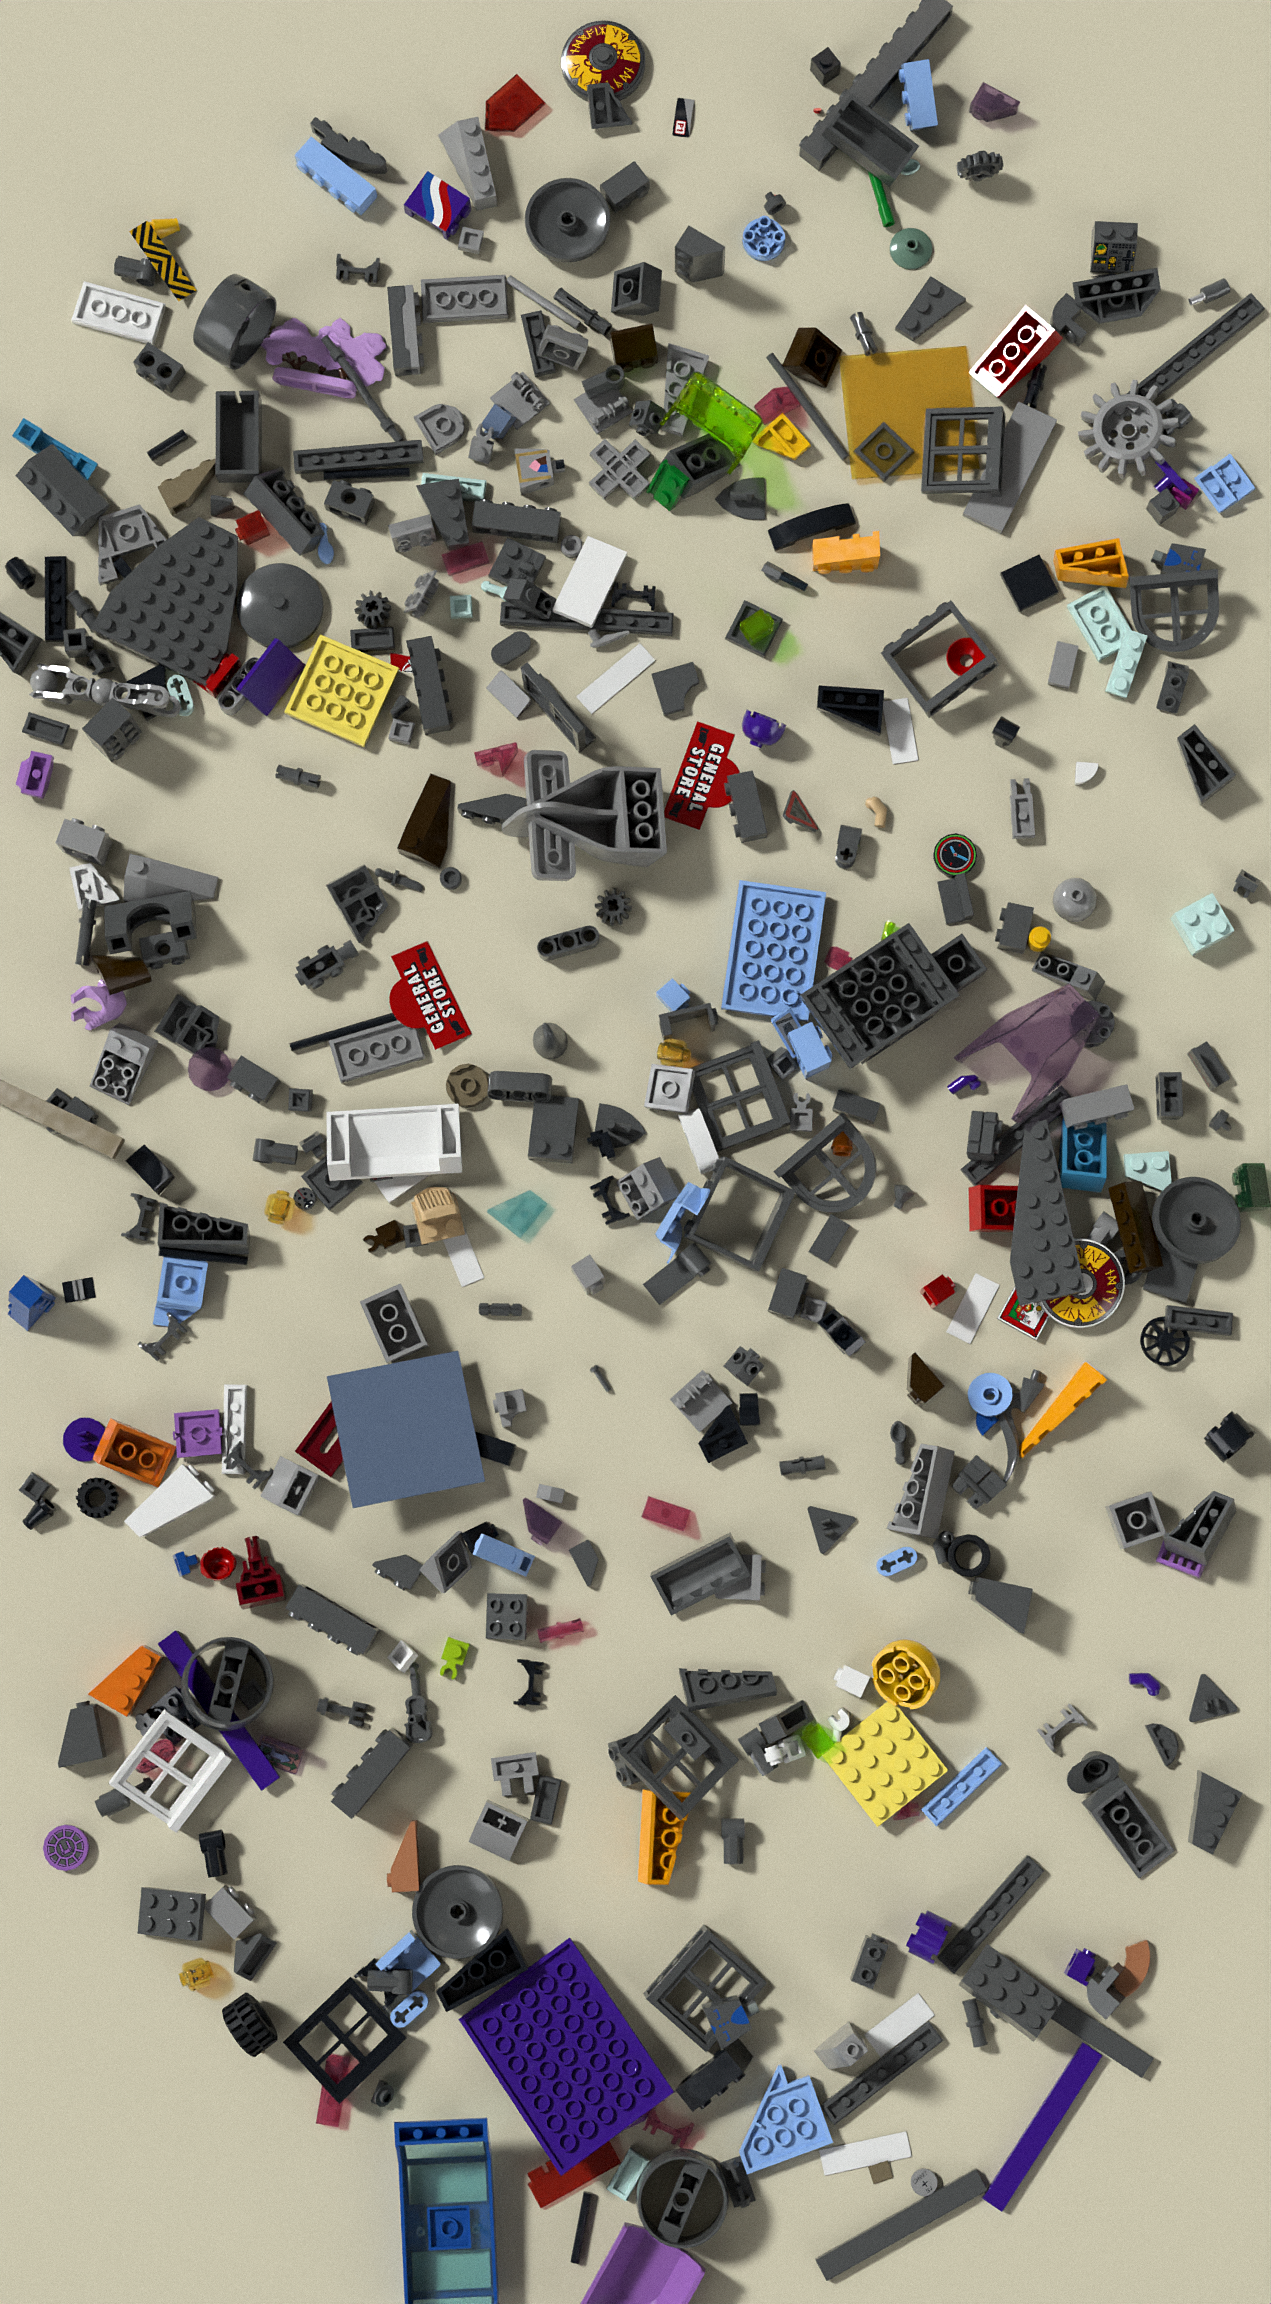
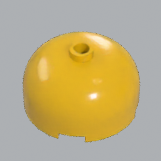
[871,1639,940,1709]

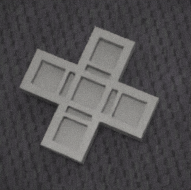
[589,439,650,500]

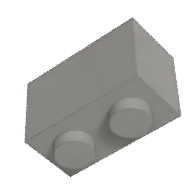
[205,1885,256,1939]

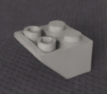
[616,1157,680,1220]
[261,1456,320,1516]
[468,1800,529,1861]

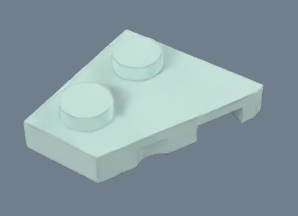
[1123,1151,1172,1191]

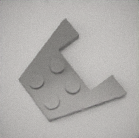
[98,504,167,586]

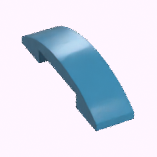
[12,418,98,480]

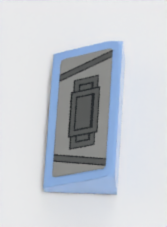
[771,1008,801,1058]

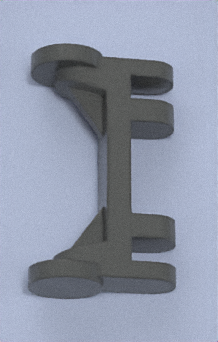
[336,254,380,284]
[121,1193,157,1241]
[138,1312,187,1361]
[223,1441,273,1489]

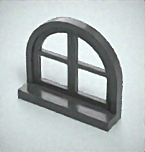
[1129,569,1219,652]
[773,1113,877,1213]

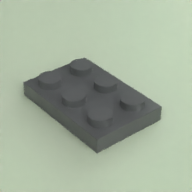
[137,1887,206,1941]

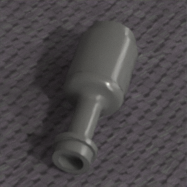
[95,1776,153,1817]

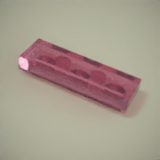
[316,2053,351,2127]

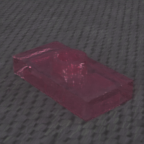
[442,541,489,576]

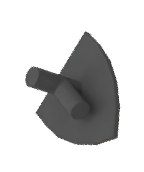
[715,477,765,520]
[592,1103,646,1149]

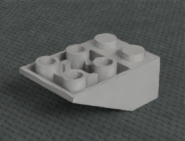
[89,1022,158,1105]

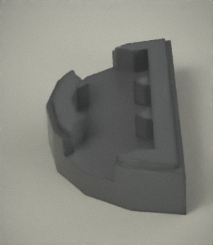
[1144,1723,1178,1767]

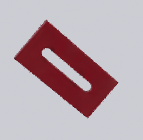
[295,1401,343,1477]

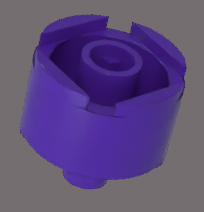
[906,1910,952,1964]

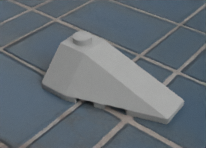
[123,854,218,902]

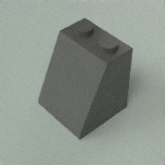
[968,1577,1033,1634]

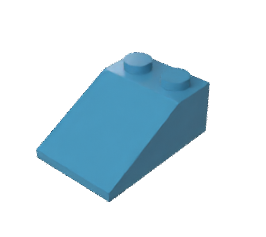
[1058,1118,1107,1193]

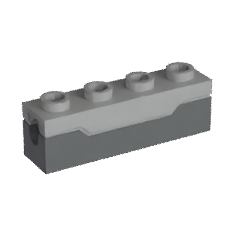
[387,285,424,376]

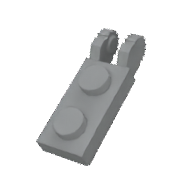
[1010,778,1035,839]

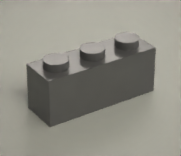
[724,770,767,843]

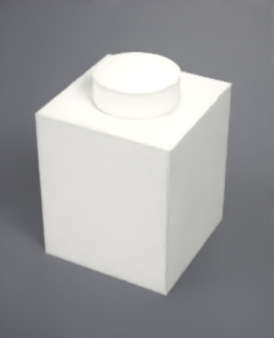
[833,1665,870,1698]

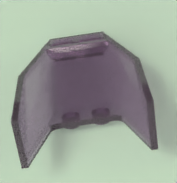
[954,984,1100,1123]

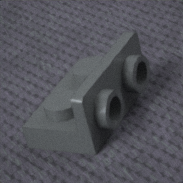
[608,1733,654,1786]

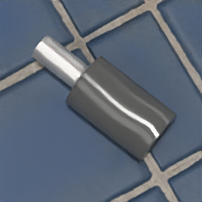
[1188,278,1230,306]

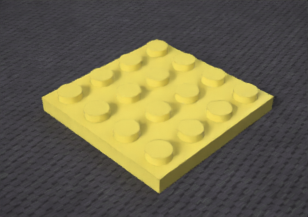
[284,635,399,747]
[821,1702,948,1827]

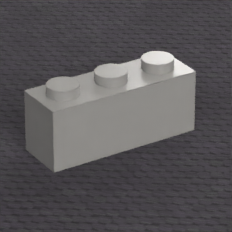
[1059,1084,1134,1130]
[571,1254,606,1295]

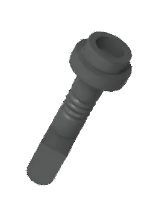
[316,1697,369,1727]

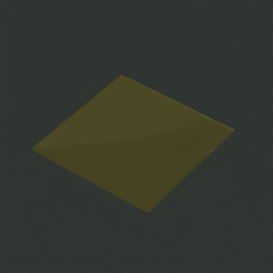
[839,346,980,480]

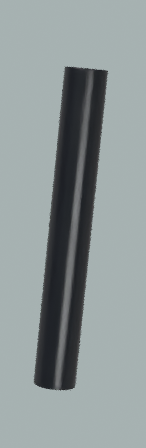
[570,2191,593,2264]

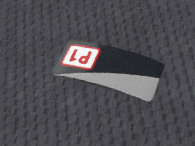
[672,98,694,137]

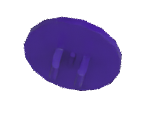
[63,1418,105,1462]

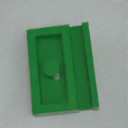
[646,459,690,511]

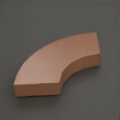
[1113,1940,1150,1997]

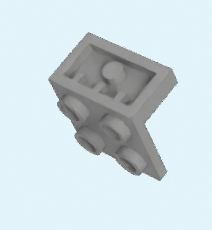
[388,514,437,552]

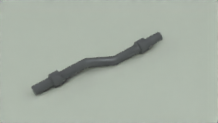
[321,335,404,442]

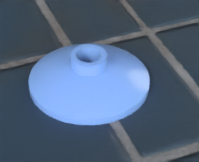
[968,1373,1013,1416]

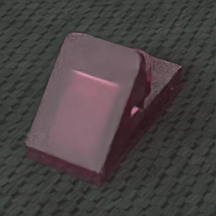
[474,742,518,777]

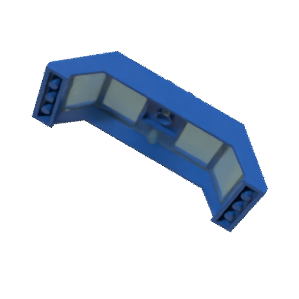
[394,2117,499,2304]

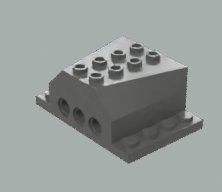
[799,923,959,1069]

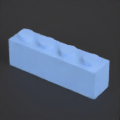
[295,137,377,215]

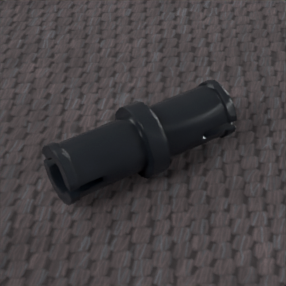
[1023,363,1047,408]

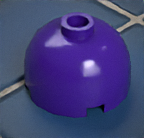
[742,709,787,748]

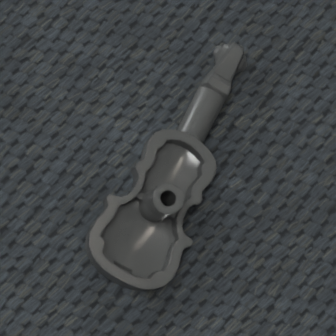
[404,1662,433,1743]

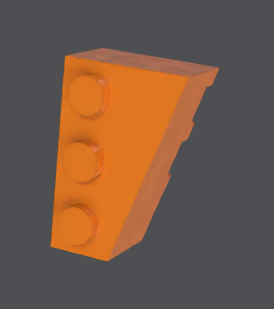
[88,1645,165,1717]

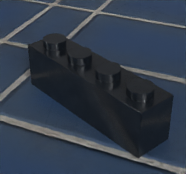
[436,1928,529,2012]

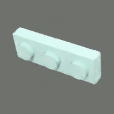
[1105,629,1147,698]

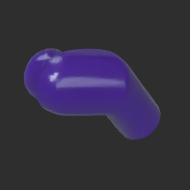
[947,1075,981,1095]

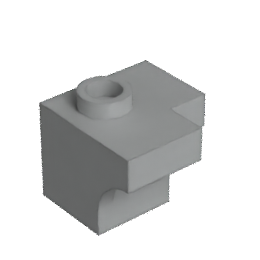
[493,1389,527,1428]

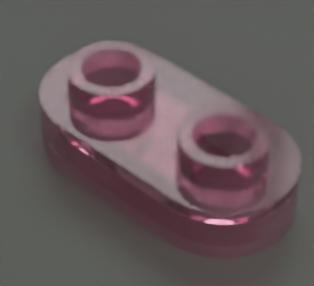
[135,1739,176,1773]

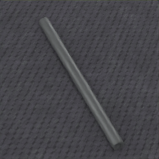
[766,353,849,461]

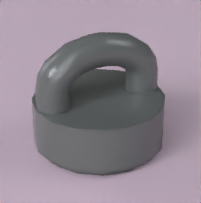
[1209,1109,1231,1131]

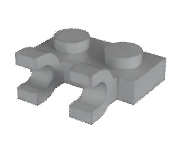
[491,1752,539,1796]

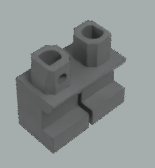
[952,1455,1007,1510]

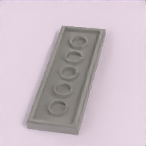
[962,401,1057,533]

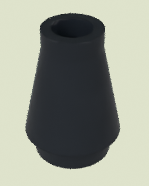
[22,1497,56,1530]

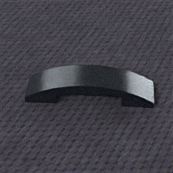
[768,503,856,551]

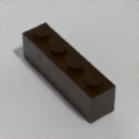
[1108,1181,1163,1273]

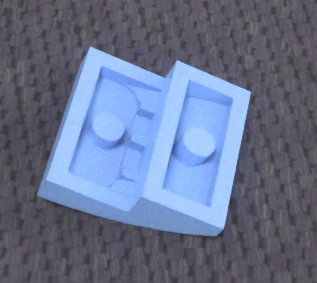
[1194,454,1256,513]

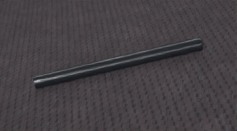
[289,1013,397,1051]

